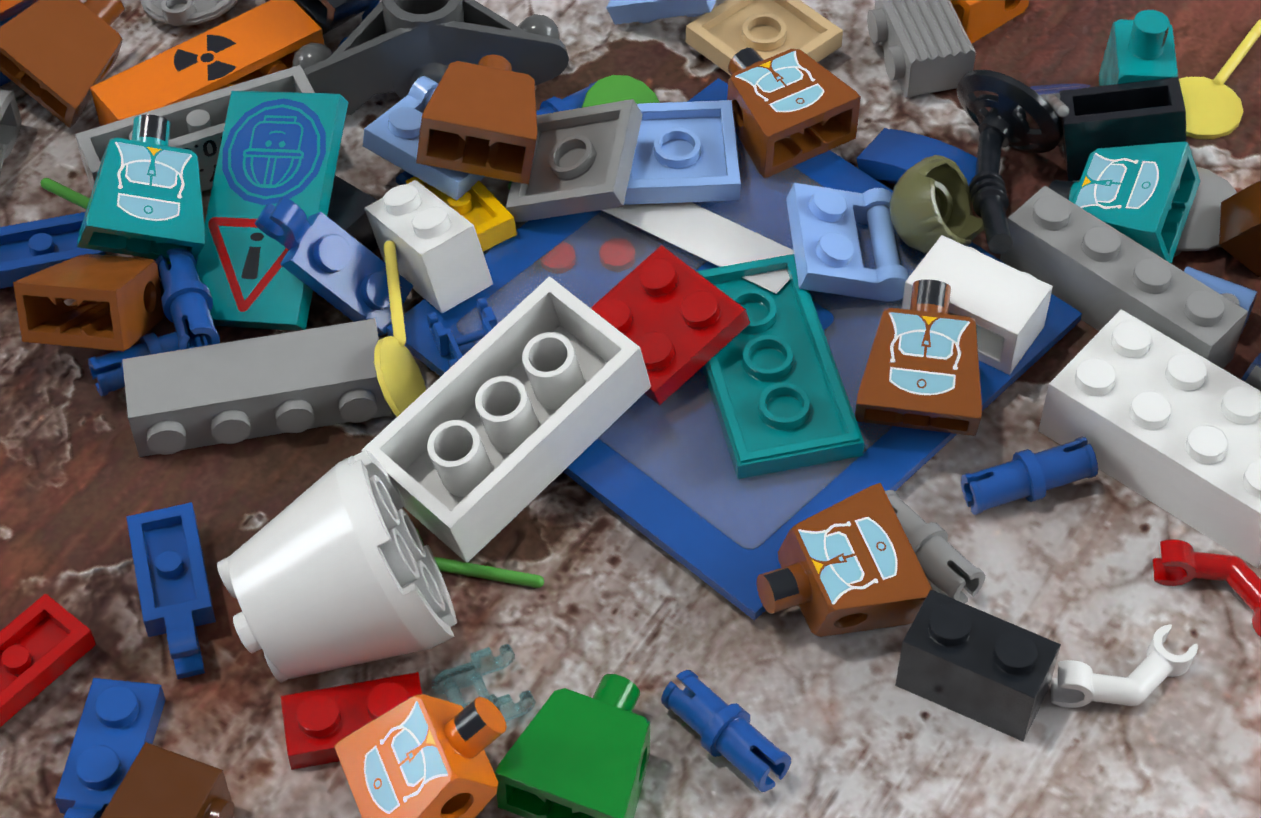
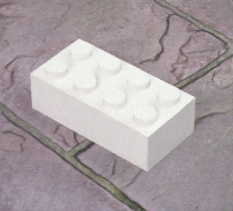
[361,276,651,563]
[1038,309,1261,568]

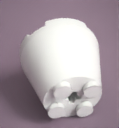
[217,450,457,683]

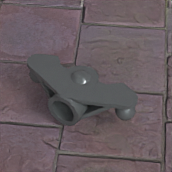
[292,0,569,115]

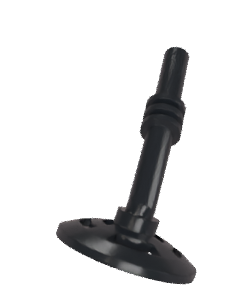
[957,70,1063,254]

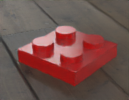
[591,245,750,406]

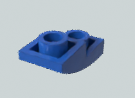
[856,128,977,185]

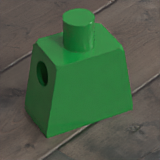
[494,674,650,818]

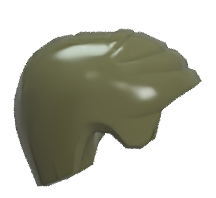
[890,155,984,254]

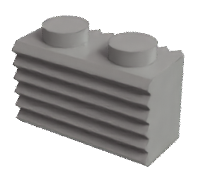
[867,0,976,97]

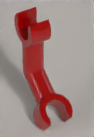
[1153,539,1261,637]

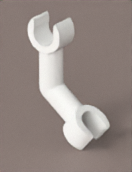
[1051,624,1198,708]

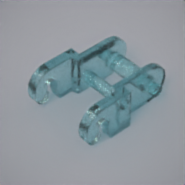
[431,644,536,721]

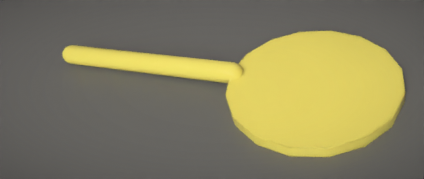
[1179,19,1261,139]
[374,241,426,417]

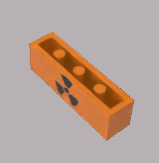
[90,0,324,126]

